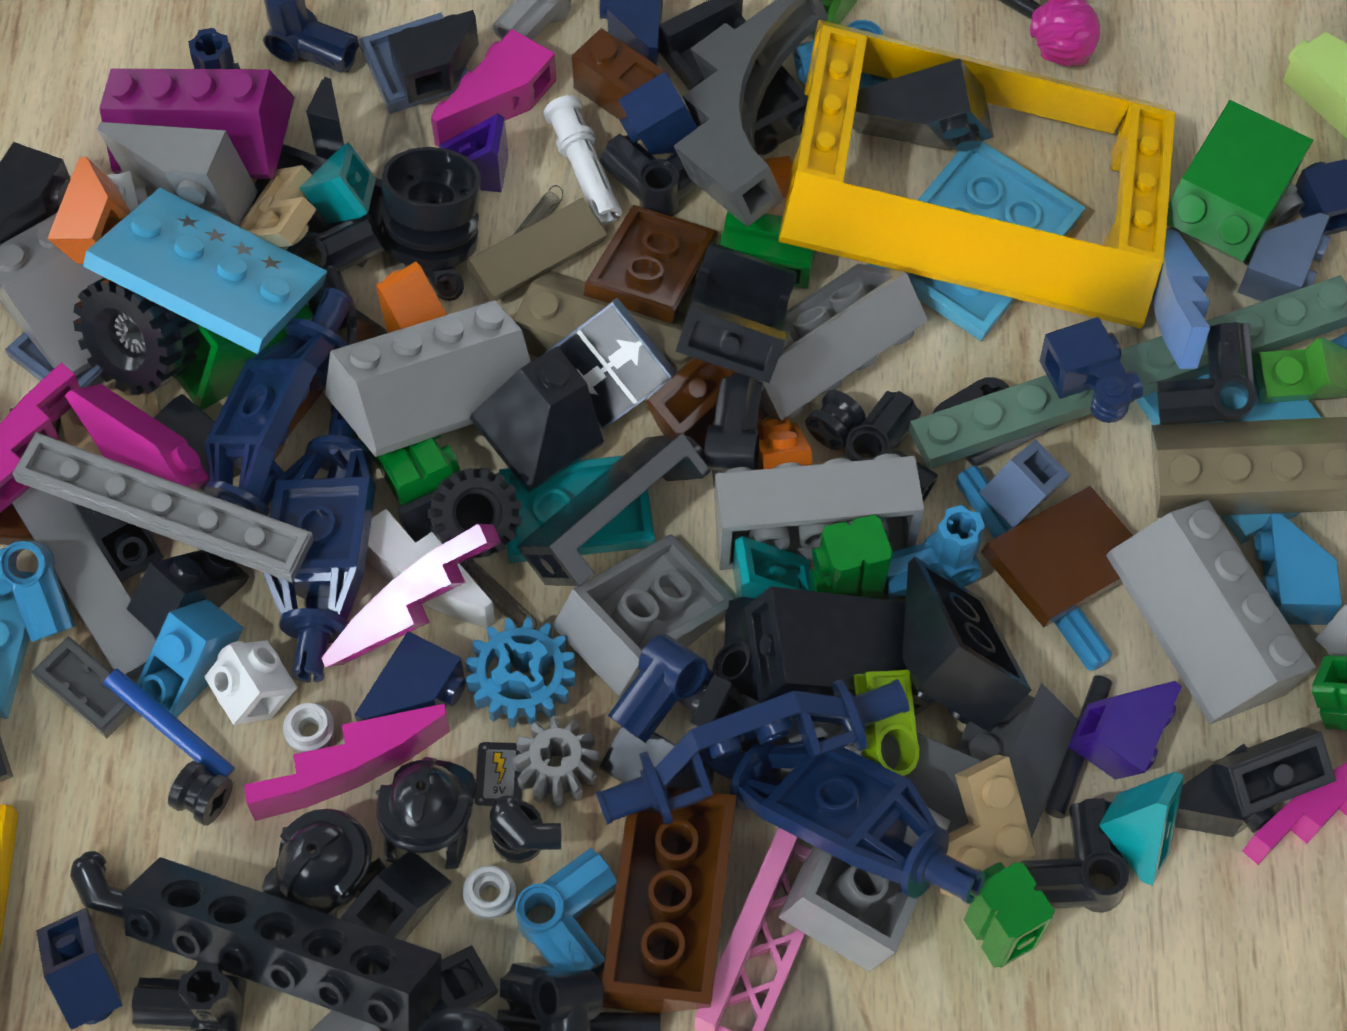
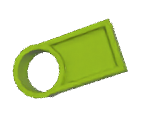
[854,670,920,776]

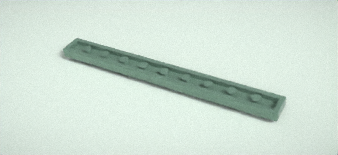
[909,275,1347,469]

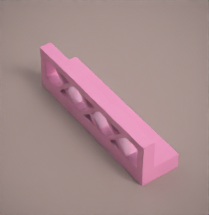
[694,827,811,1031]

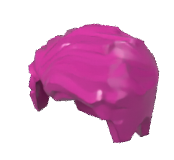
[1030,0,1100,67]

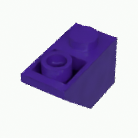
[1068,681,1182,780]

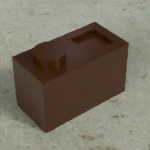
[572,28,670,120]

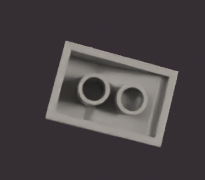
[97,122,258,226]
[0,213,104,376]
[552,534,735,697]
[778,807,951,972]

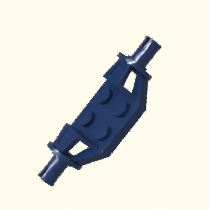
[204,288,353,516]
[262,404,376,683]
[595,679,910,825]
[701,737,985,904]

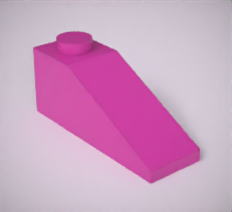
[65,384,210,490]

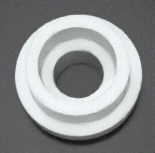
[283,703,335,753]
[463,865,516,919]

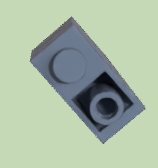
[1237,213,1331,302]
[979,439,1070,528]

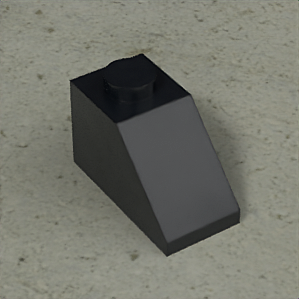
[1175,744,1277,837]

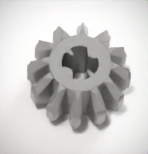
[512,715,601,807]

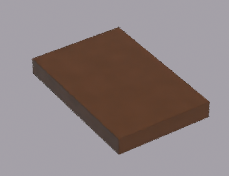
[584,205,719,323]
[981,486,1133,628]

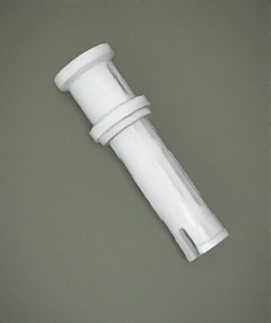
[543,95,622,225]

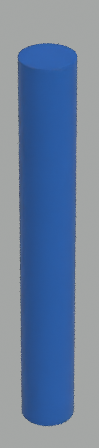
[104,668,235,778]

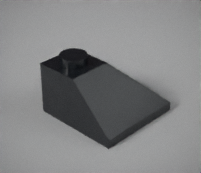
[469,346,604,493]

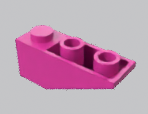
[431,29,556,147]

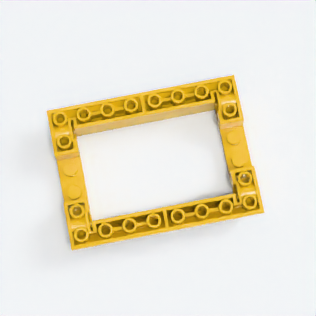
[778,20,1175,329]

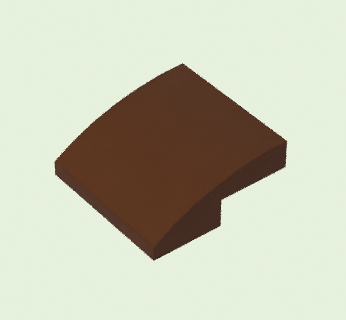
[645,358,768,470]

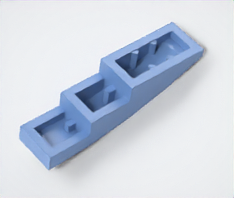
[1153,229,1210,369]

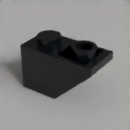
[388,10,479,104]
[71,502,164,582]
[127,550,250,638]
[340,852,452,941]

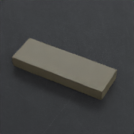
[466,197,608,302]

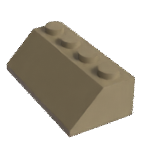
[514,271,693,394]
[1151,417,1347,518]

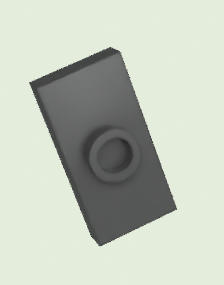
[32,636,135,739]

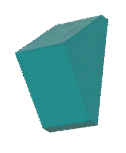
[299,142,376,224]
[733,536,812,599]
[1099,772,1184,886]

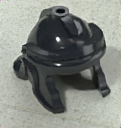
[376,757,476,870]
[262,809,386,918]

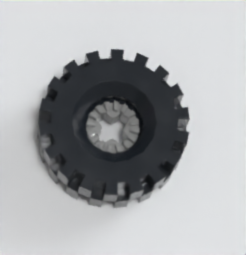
[73,277,199,395]

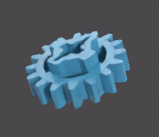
[465,617,576,728]

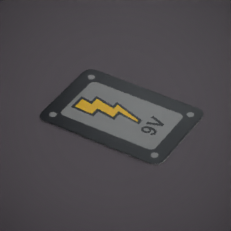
[475,742,522,806]

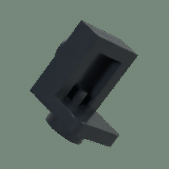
[690,675,760,753]

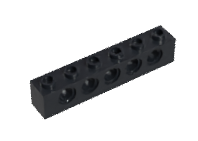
[122,857,442,1031]

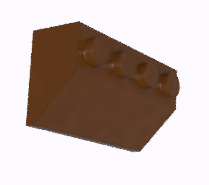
[602,787,737,1014]

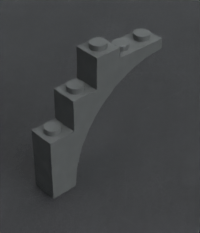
[674,0,828,227]

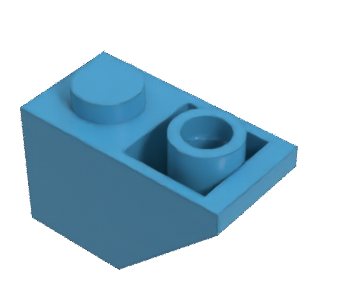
[1254,513,1342,625]
[137,599,244,718]

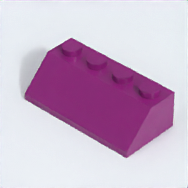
[99,68,295,179]

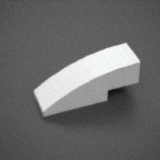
[366,509,496,628]

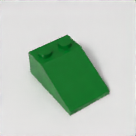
[1167,100,1314,265]

